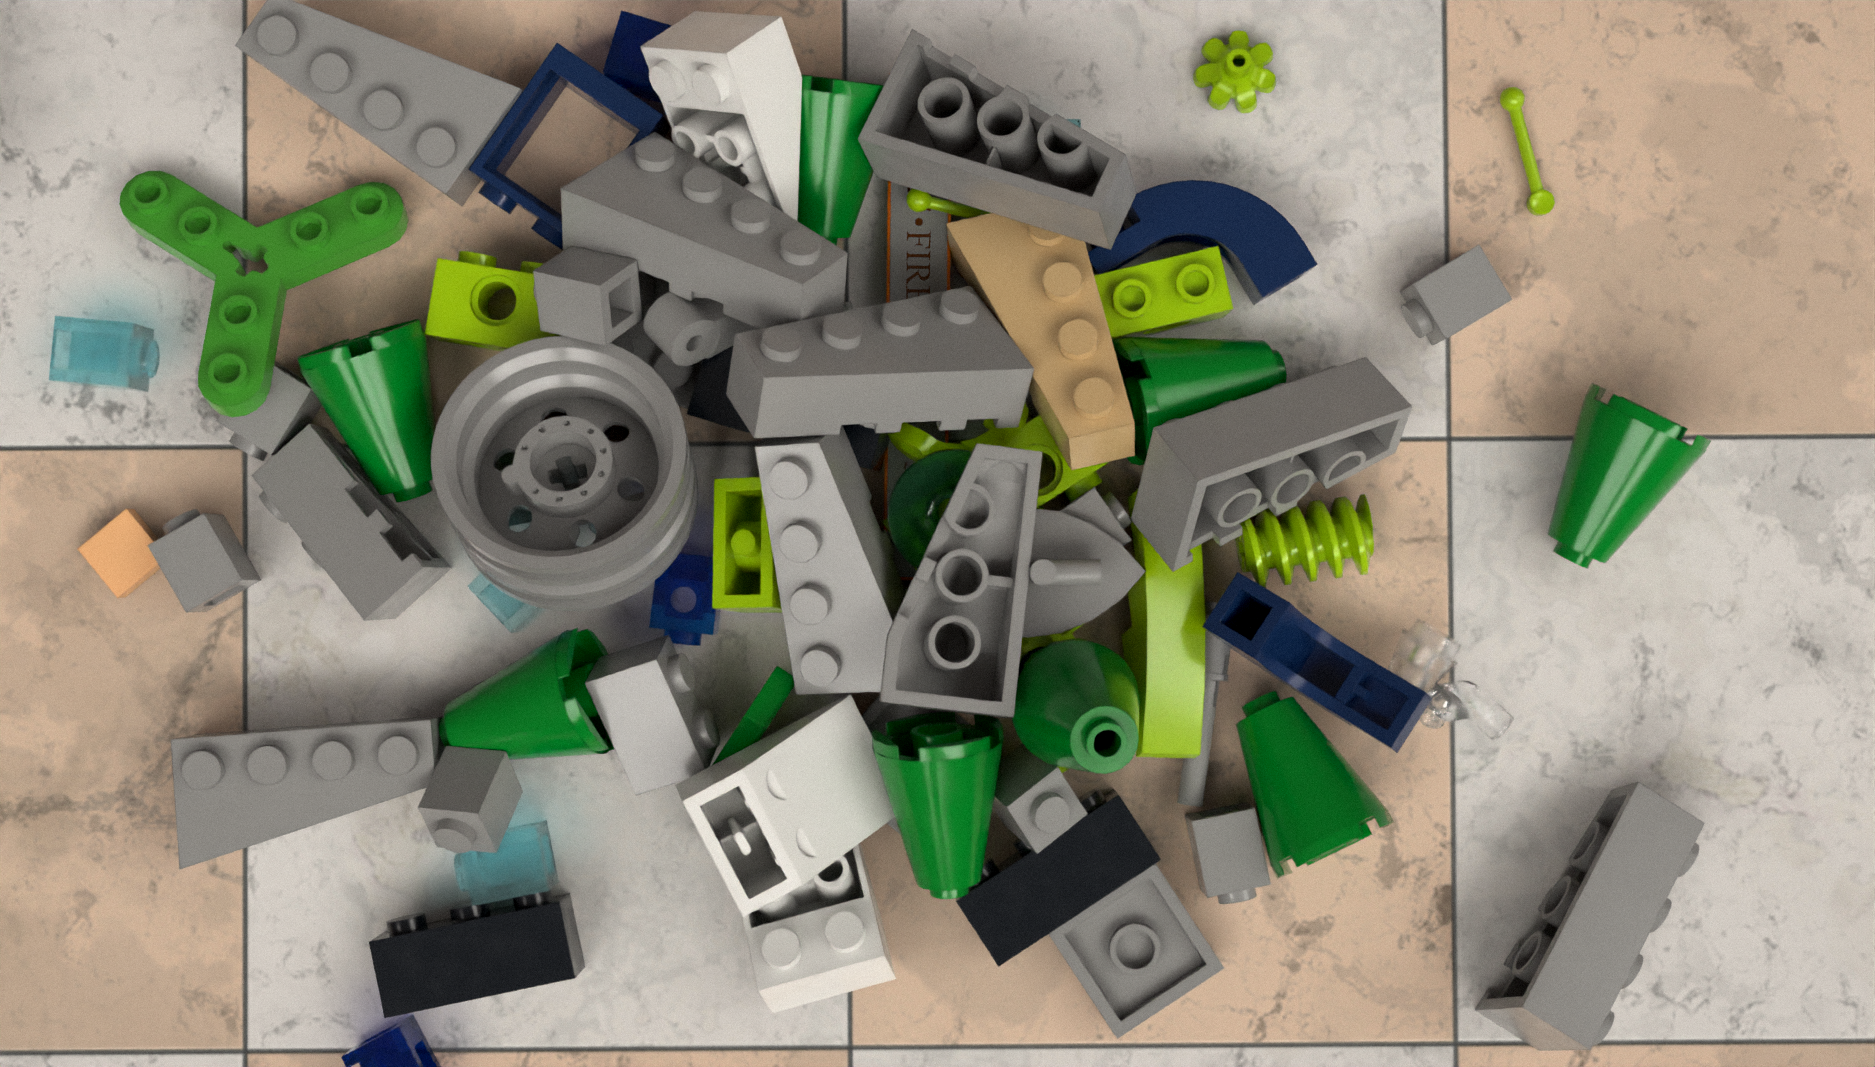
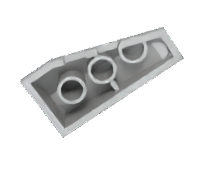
[879,443,1042,718]

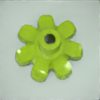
[1193,30,1276,114]

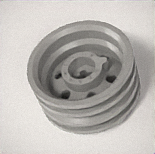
[431,336,698,611]

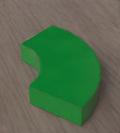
[712,666,794,765]

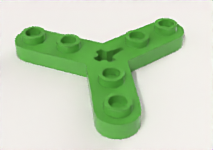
[119,171,409,417]

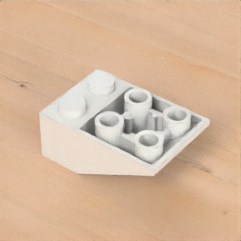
[640,11,802,221]
[675,693,895,917]
[742,843,896,1013]

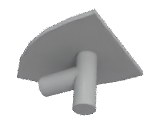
[1022,509,1146,637]

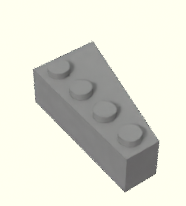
[726,286,1034,438]
[1131,357,1412,572]

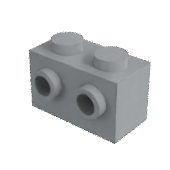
[585,635,720,795]

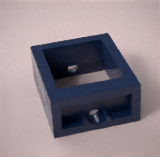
[469,43,670,251]

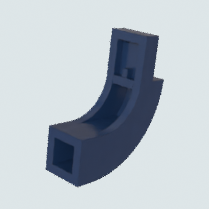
[1088,180,1318,305]
[1202,572,1432,753]

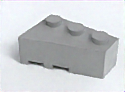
[251,424,452,621]

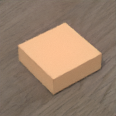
[77,508,161,598]

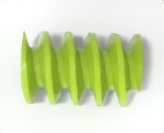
[1235,494,1374,588]

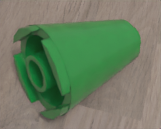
[797,74,884,246]
[297,319,436,503]
[1112,337,1287,466]
[1547,383,1711,569]
[439,628,614,760]
[1011,638,1140,774]
[1236,691,1394,879]
[872,712,1004,899]

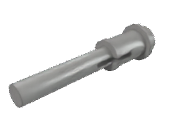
[1177,601,1231,807]

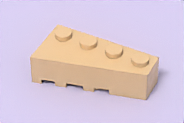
[946,213,1135,470]

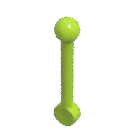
[1500,87,1555,216]
[906,188,990,218]

